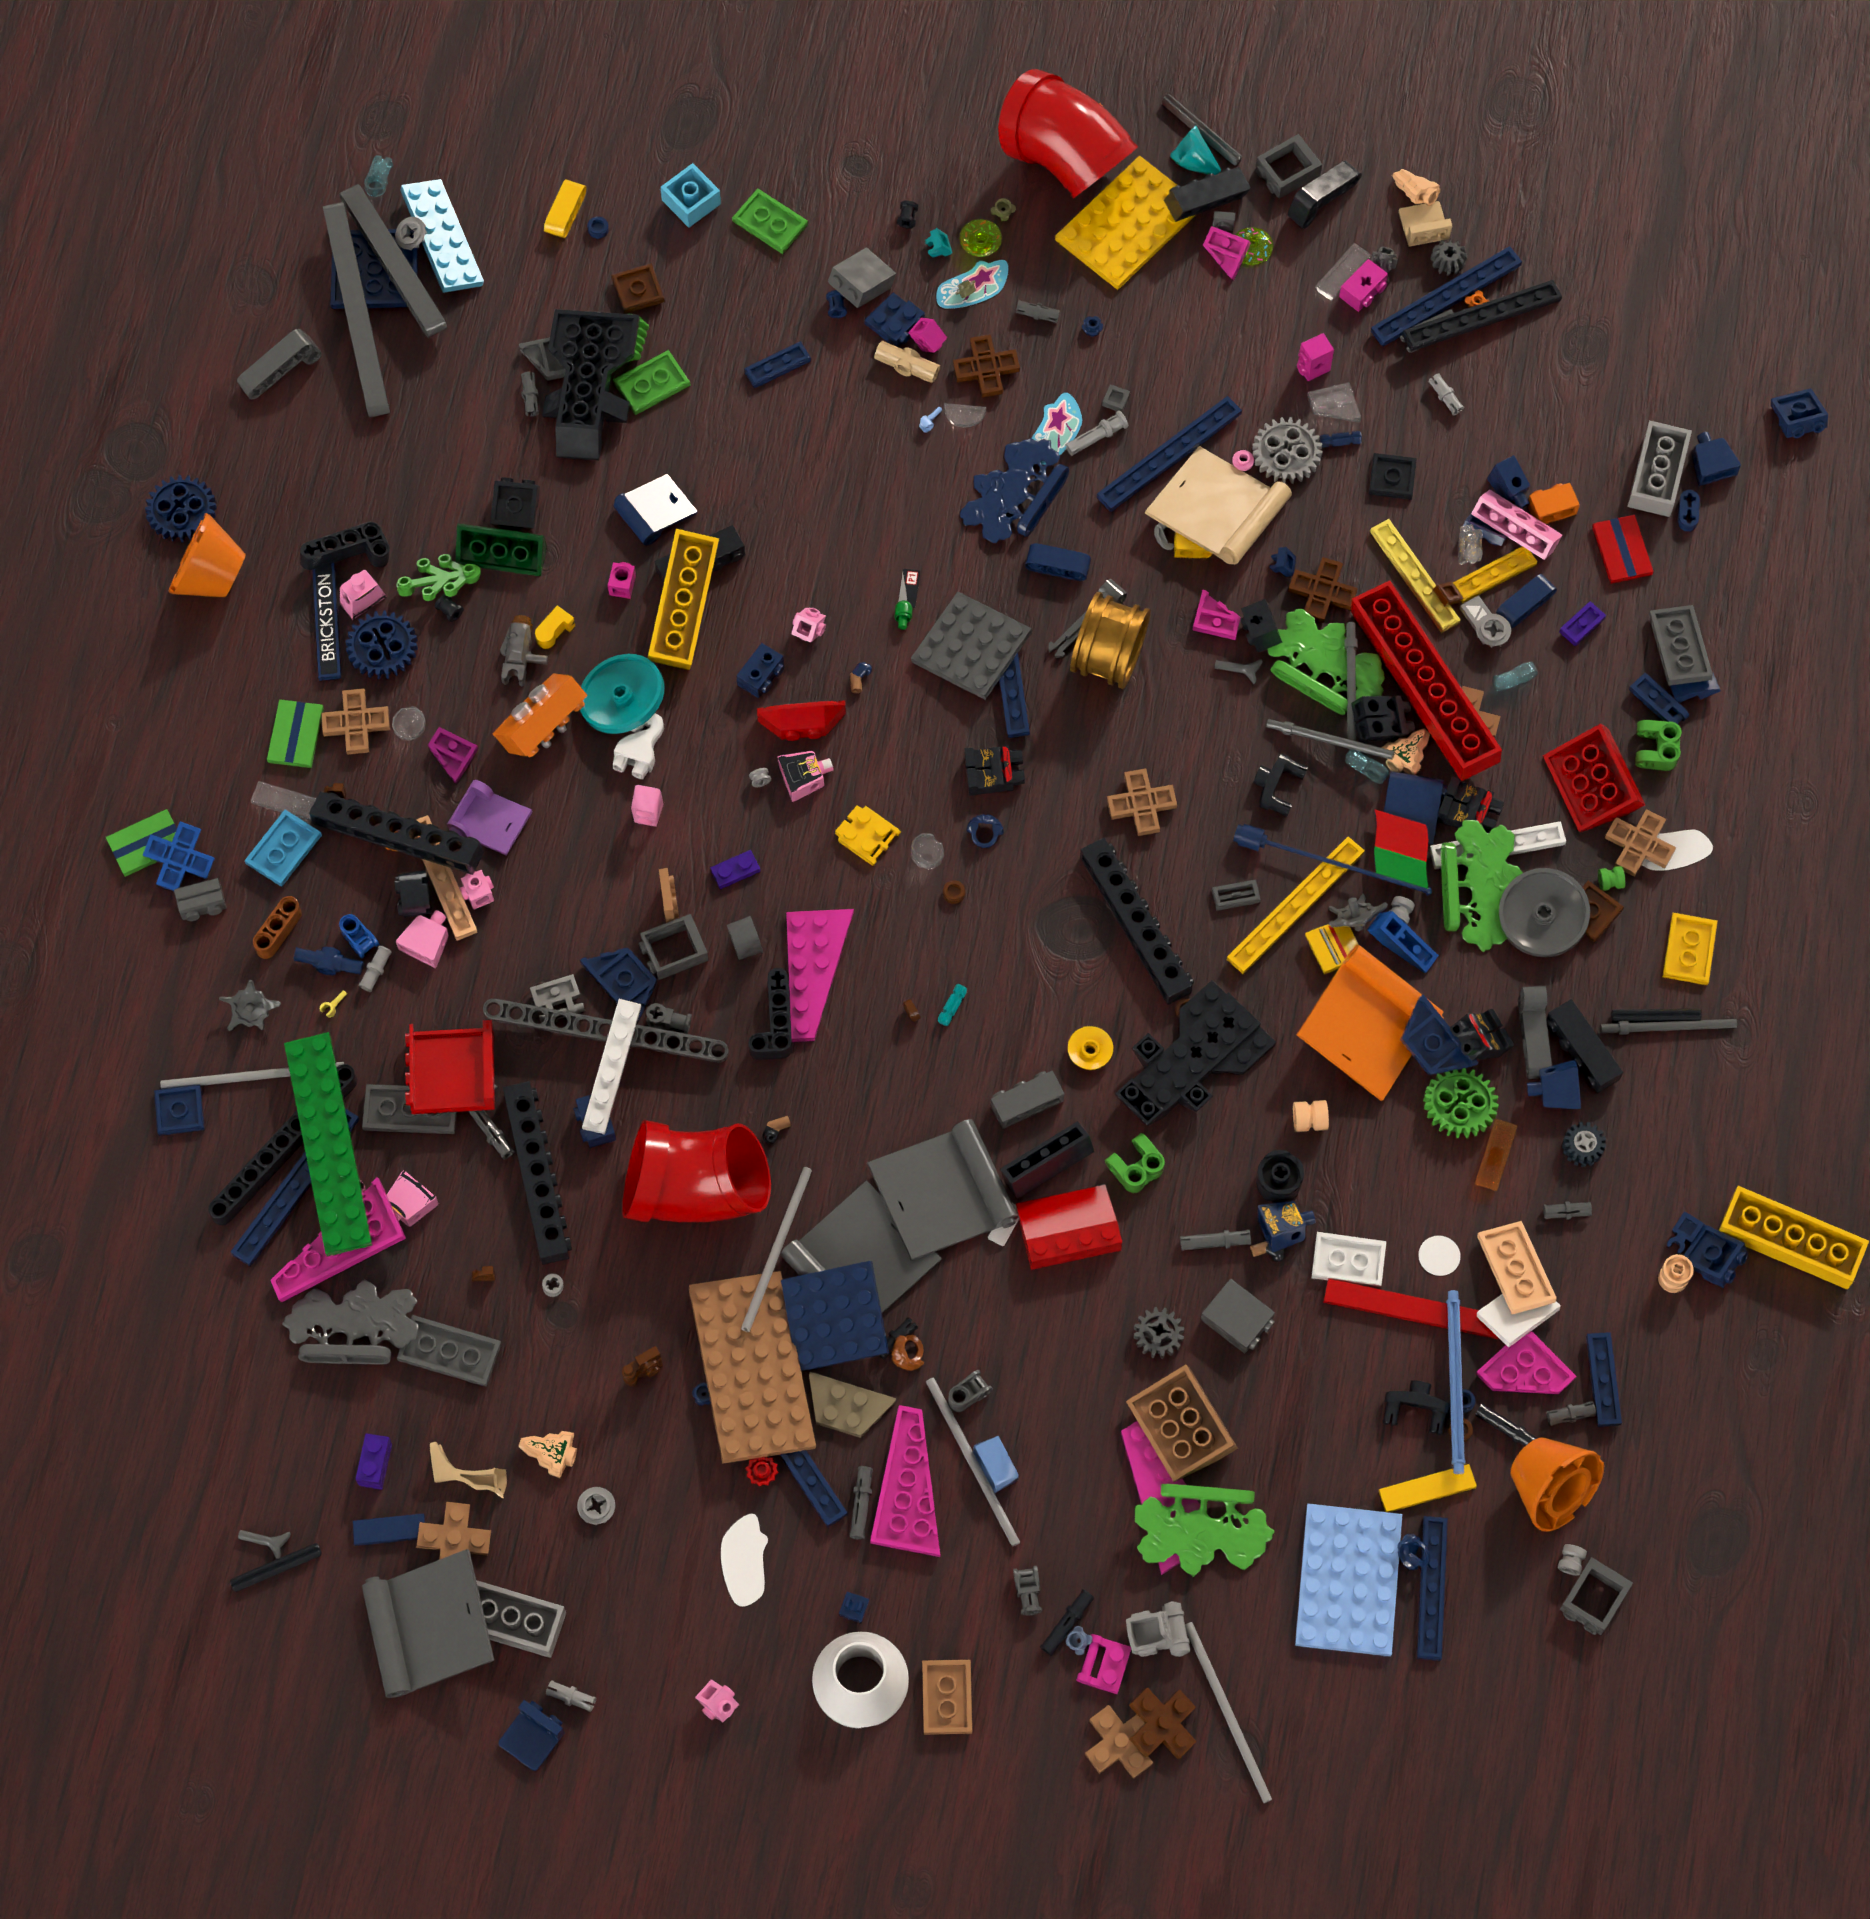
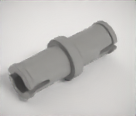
[1428,373,1464,416]
[358,946,392,992]
[546,1680,596,1712]

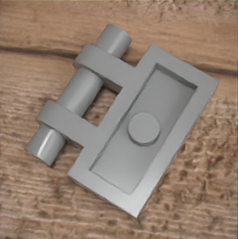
[530,974,585,1023]

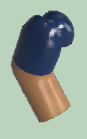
[850,662,872,693]

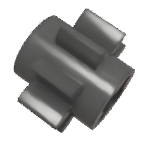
[1371,247,1398,273]

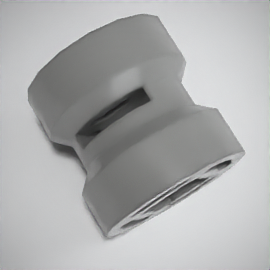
[1390,896,1415,925]
[1558,1544,1587,1576]

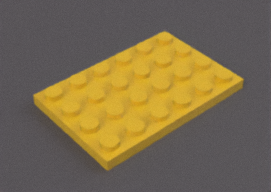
[1055,155,1195,290]

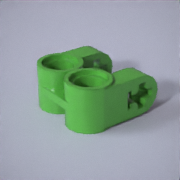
[1635,720,1682,771]
[1105,1133,1165,1193]

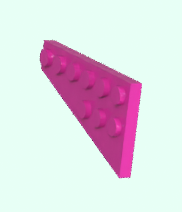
[786,909,854,1042]
[270,1177,406,1302]
[870,1405,940,1557]
[1121,1421,1201,1575]

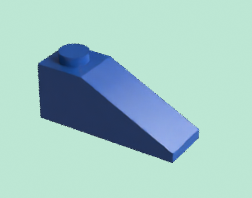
[1367,911,1439,973]

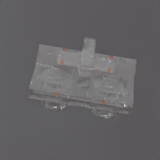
[1458,525,1483,565]

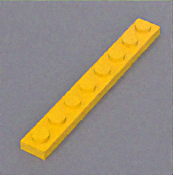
[1227,837,1365,974]

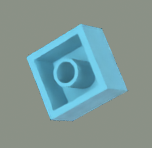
[660,163,721,228]

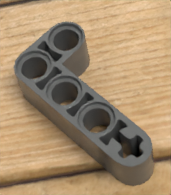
[237,329,322,399]
[1518,986,1552,1080]

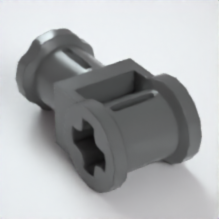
[646,1003,692,1034]
[1013,1566,1042,1616]

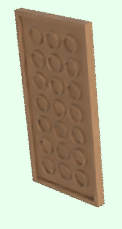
[689,1271,816,1464]

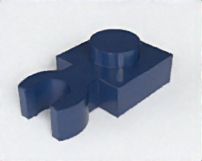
[1666,1211,1704,1255]

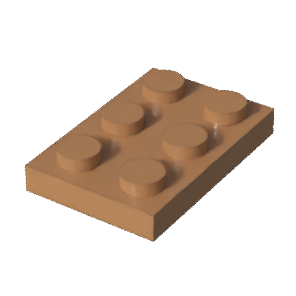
[922,1660,972,1735]

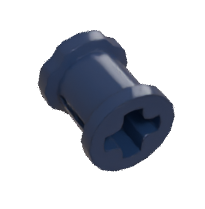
[826,290,847,318]

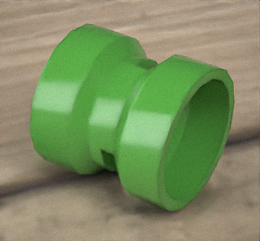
[1598,866,1625,891]

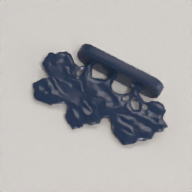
[960,438,1069,543]

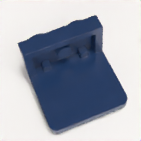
[499,1700,565,1771]

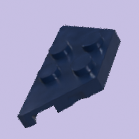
[580,948,657,1024]
[1400,994,1478,1075]

